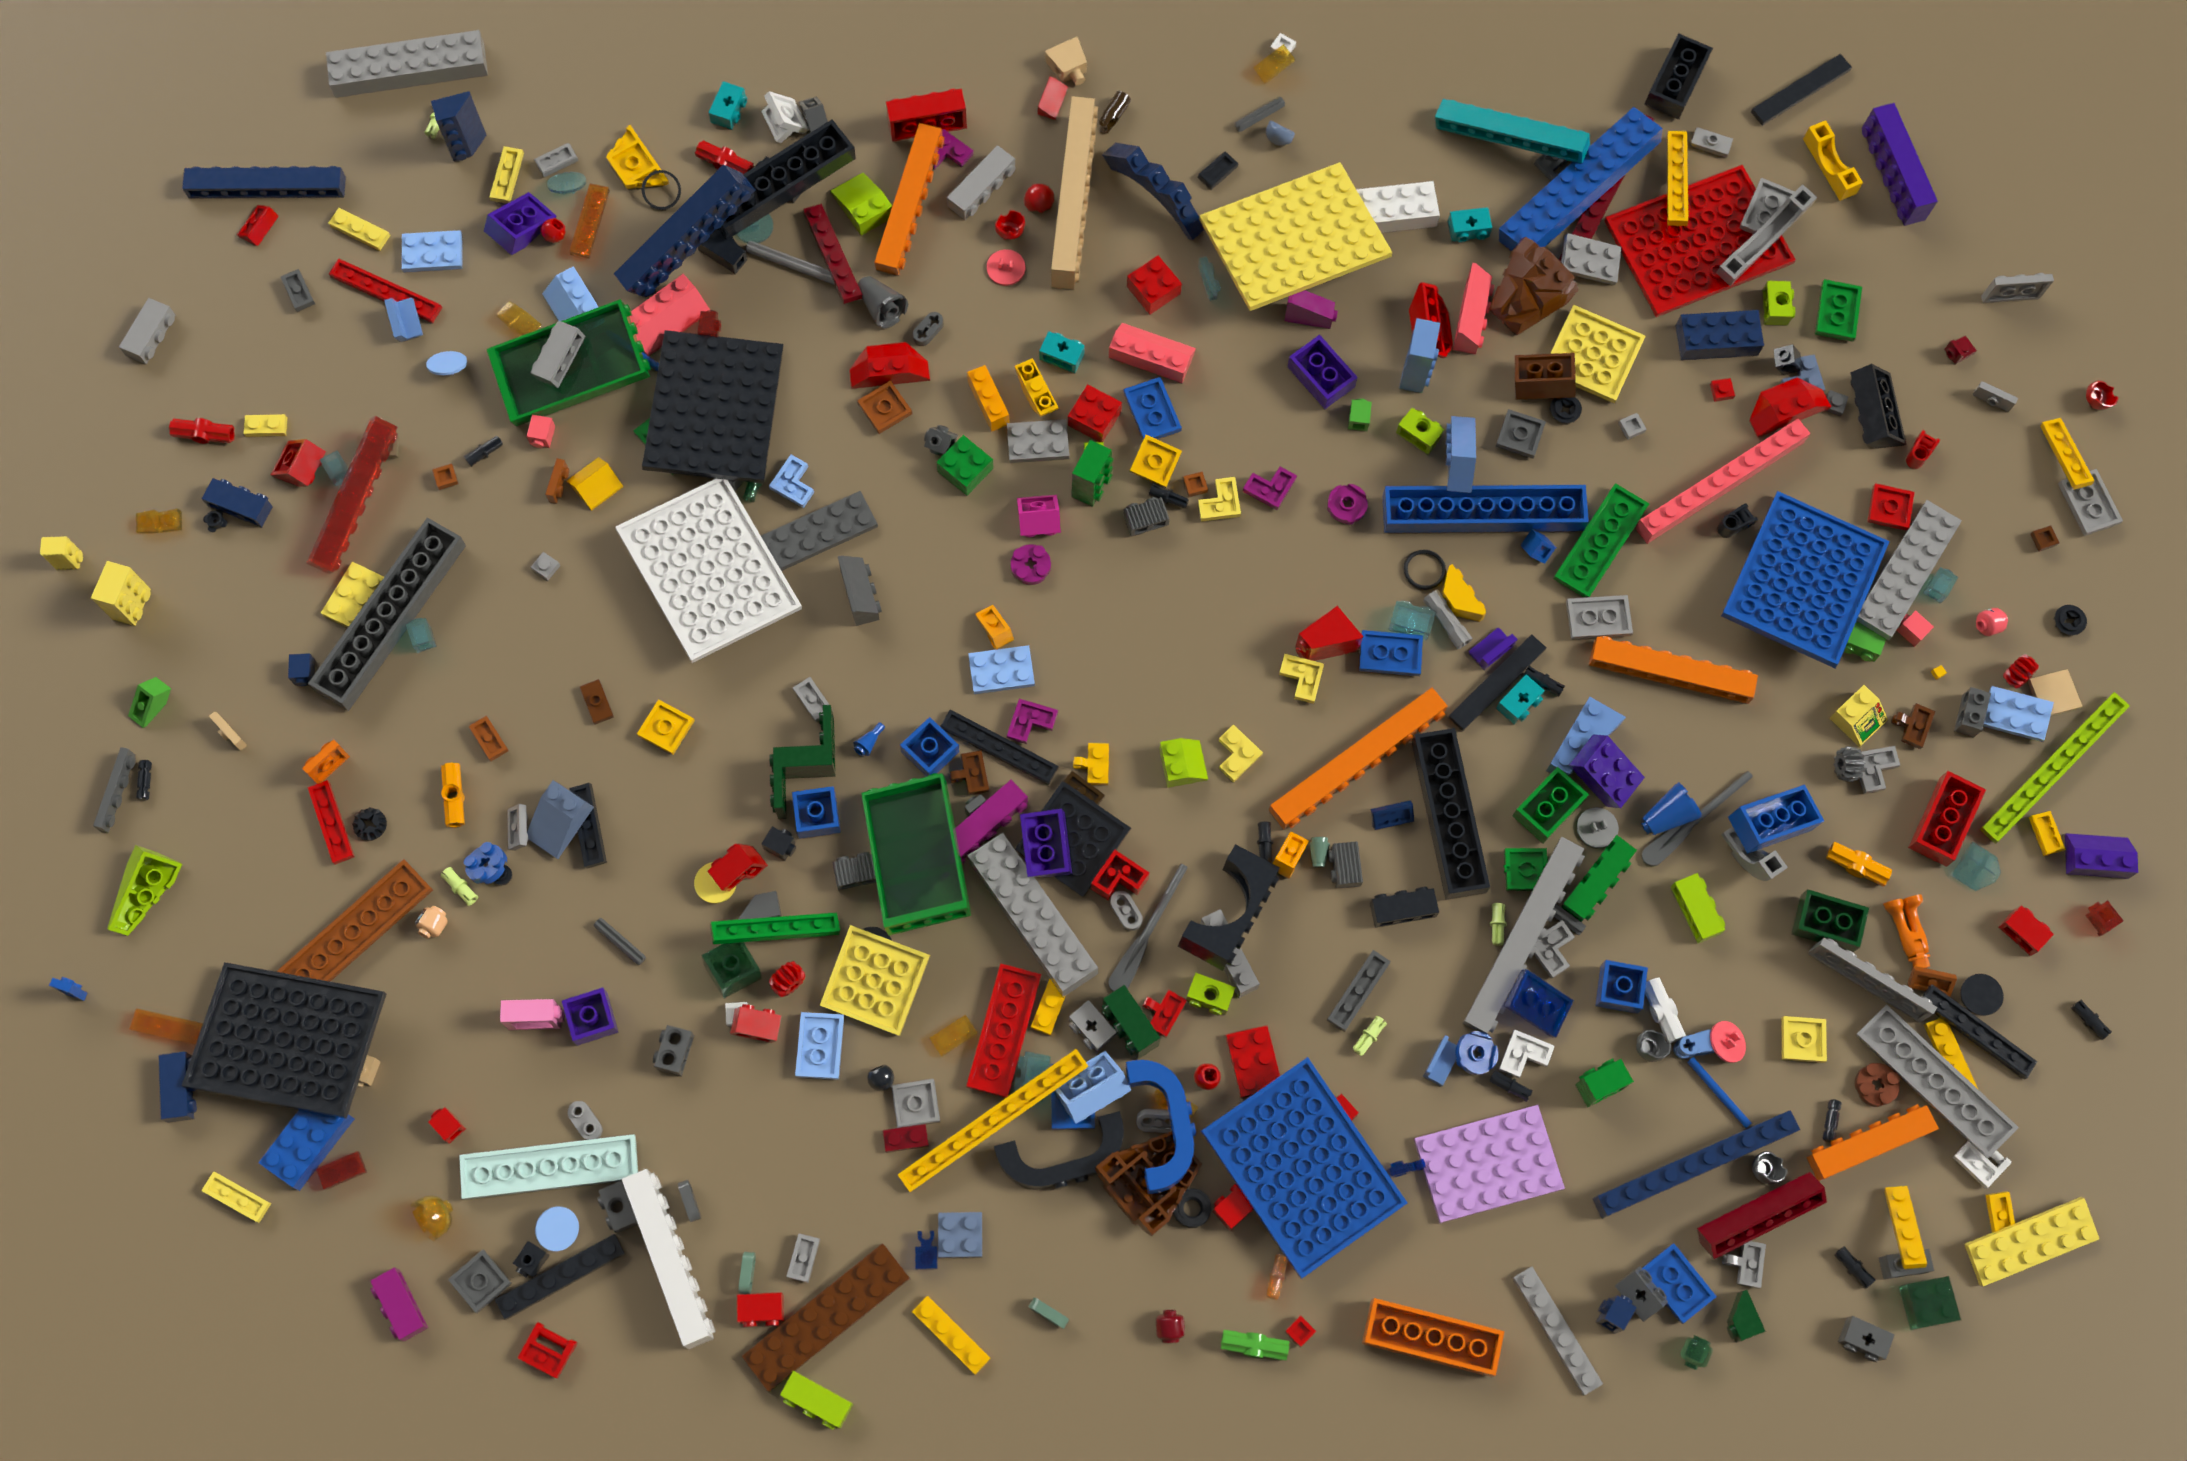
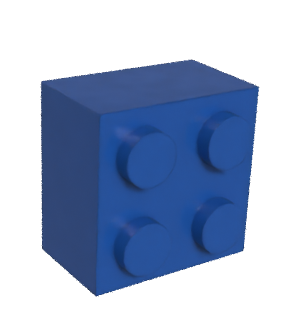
[900,717,960,777]
[792,786,841,839]
[1595,960,1648,1014]

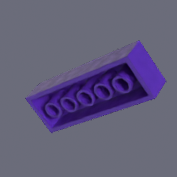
[1862,103,1938,226]

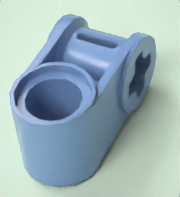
[1673,1029,1714,1059]

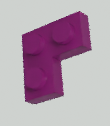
[933,129,974,170]
[1242,466,1297,510]
[1007,698,1058,744]

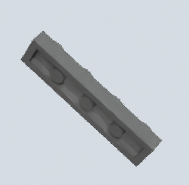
[93,747,136,833]
[1327,950,1391,1032]

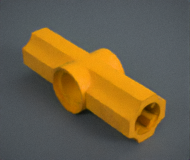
[441,762,465,828]
[1826,842,1892,887]

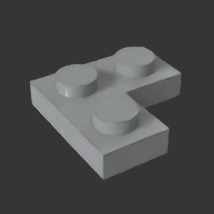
[1859,746,1900,794]
[1534,920,1575,979]

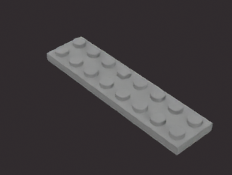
[1856,500,1962,640]
[1856,1005,2019,1159]

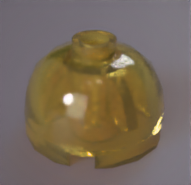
[411,1195,453,1241]

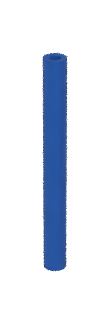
[1687,1057,1752,1129]

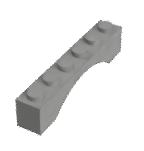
[1716,184,1817,286]

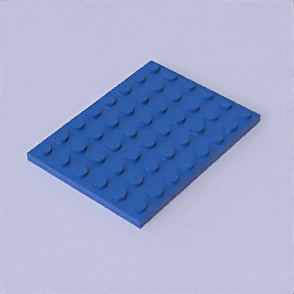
[1721,491,1890,668]
[1201,1057,1407,1279]

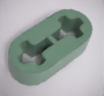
[738,1251,756,1294]
[1028,1297,1069,1329]

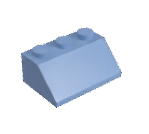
[542,266,606,332]
[1054,1051,1131,1123]

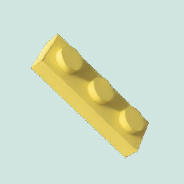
[490,146,524,204]
[329,208,390,251]
[201,1171,271,1223]

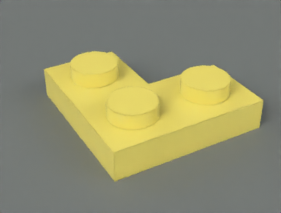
[1198,477,1241,521]
[1279,654,1324,704]
[1219,725,1263,782]

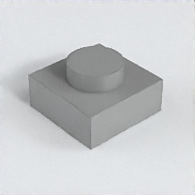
[1618,413,1647,440]
[531,552,561,581]

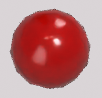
[541,218,566,243]
[1194,1063,1221,1090]

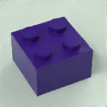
[562,987,619,1046]

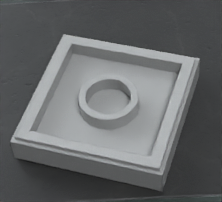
[891,1079,940,1128]

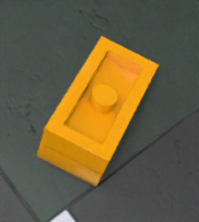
[975,605,1014,650]
[1273,831,1309,879]

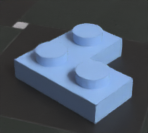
[769,455,814,508]

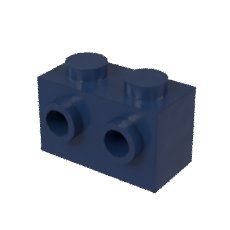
[1596,1295,1637,1334]

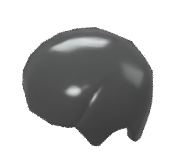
[1636,1030,1671,1062]
[1752,1151,1788,1185]

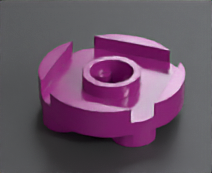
[1327,484,1368,525]
[1011,544,1051,585]

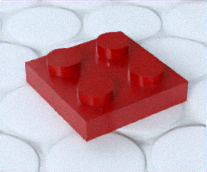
[1867,483,1915,531]

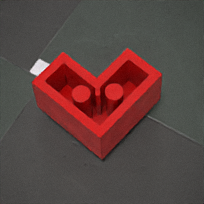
[707,844,768,892]
[1091,850,1150,900]

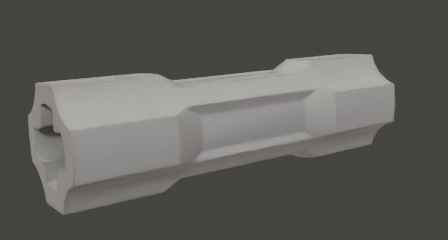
[1423,590,1473,649]

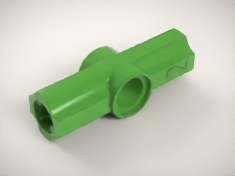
[1220,1330,1289,1361]

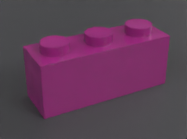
[370,1267,428,1342]

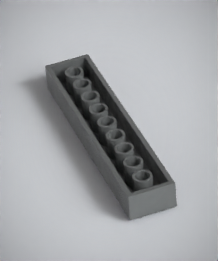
[308,518,466,711]

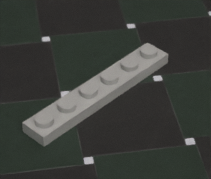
[1512,1267,1603,1396]

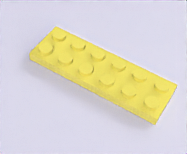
[1964,1197,2099,1286]

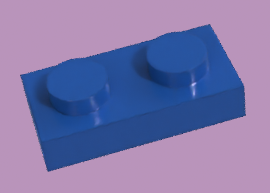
[49,977,88,1001]

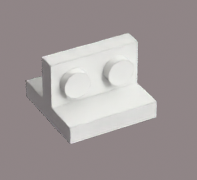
[762,91,809,143]

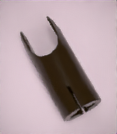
[1099,91,1131,134]

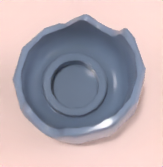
[1266,121,1295,146]

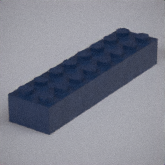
[614,164,755,298]

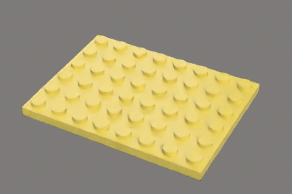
[1200,163,1392,311]

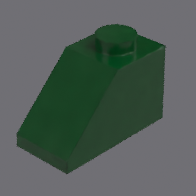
[1727,1289,1766,1343]

